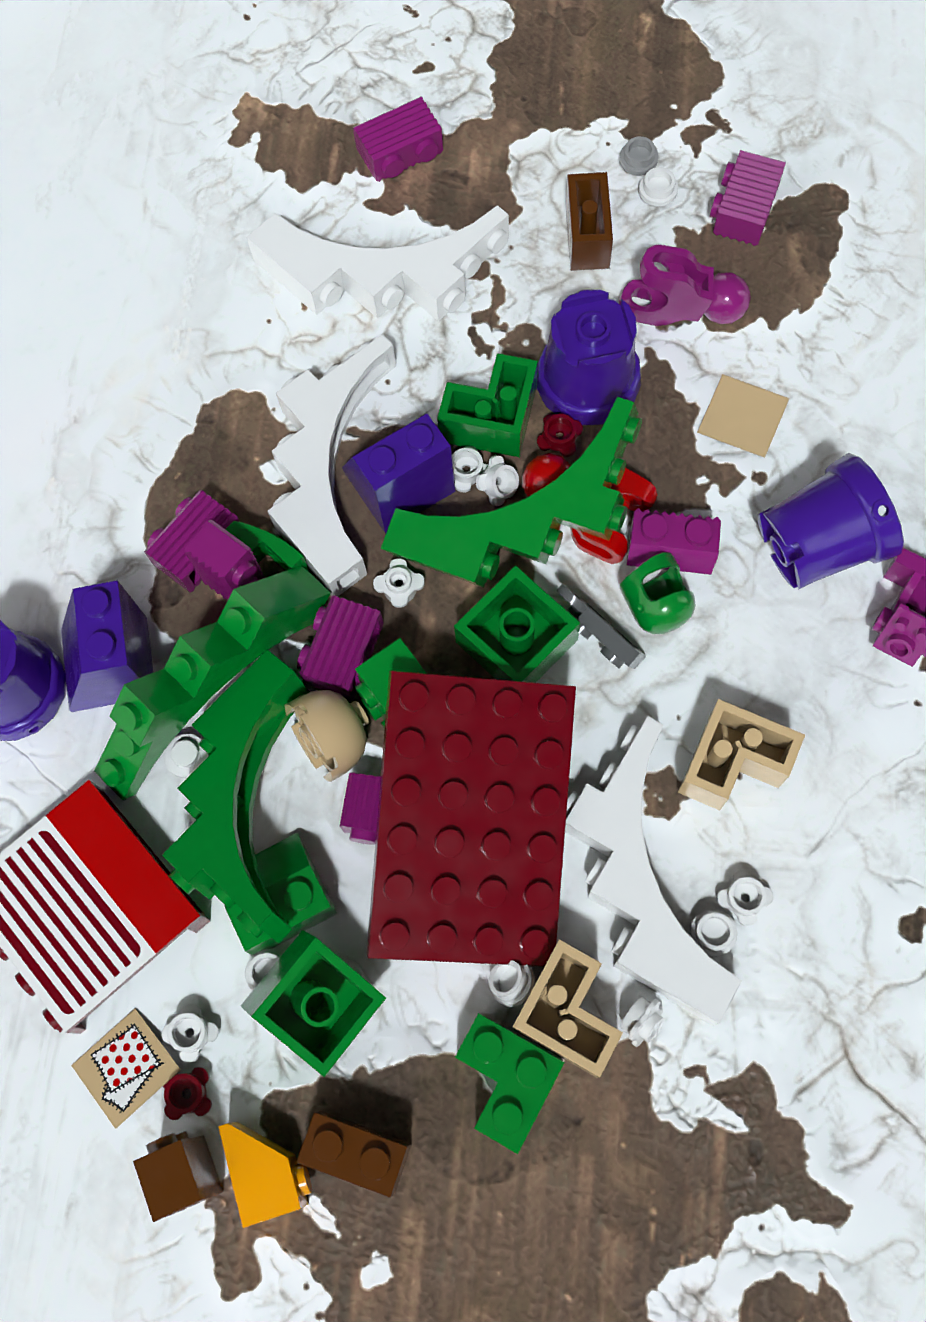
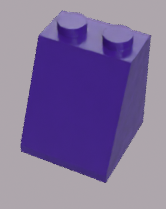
[342,414,455,533]
[61,580,154,712]

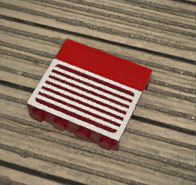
[0,780,210,1034]

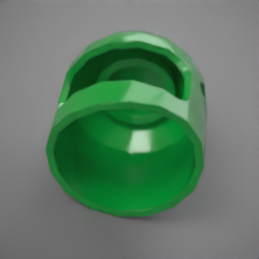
[619,552,696,634]

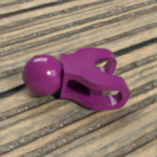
[619,245,751,326]

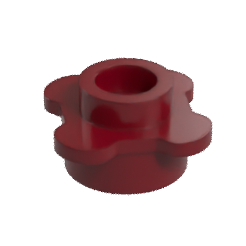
[537,414,583,457]
[163,1067,212,1120]

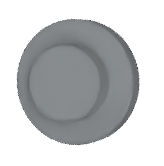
[620,136,659,175]

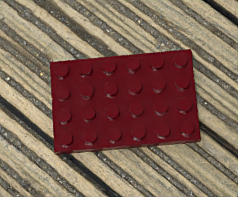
[366,671,576,966]

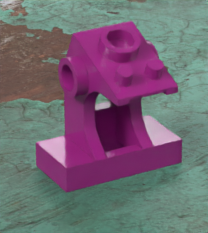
[871,548,926,667]

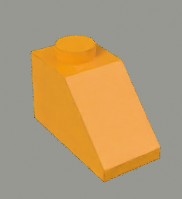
[218,1122,312,1228]

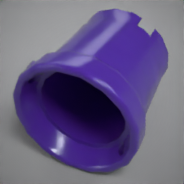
[537,290,641,425]
[758,453,904,590]
[0,620,66,741]

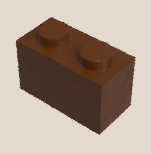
[566,172,613,271]
[297,1111,412,1198]
[133,1131,224,1222]

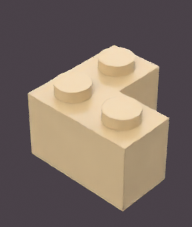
[678,699,805,811]
[513,939,623,1078]

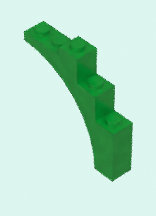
[381,397,642,588]
[94,566,331,801]
[162,649,310,943]

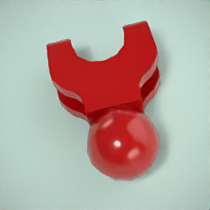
[522,453,658,564]

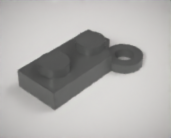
[557,584,646,669]

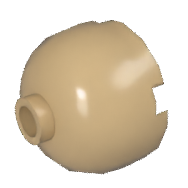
[285,690,369,782]

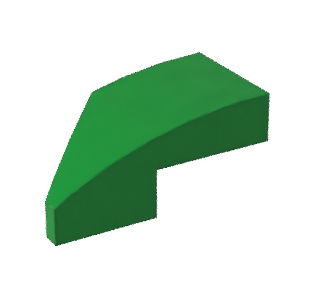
[225,521,310,573]

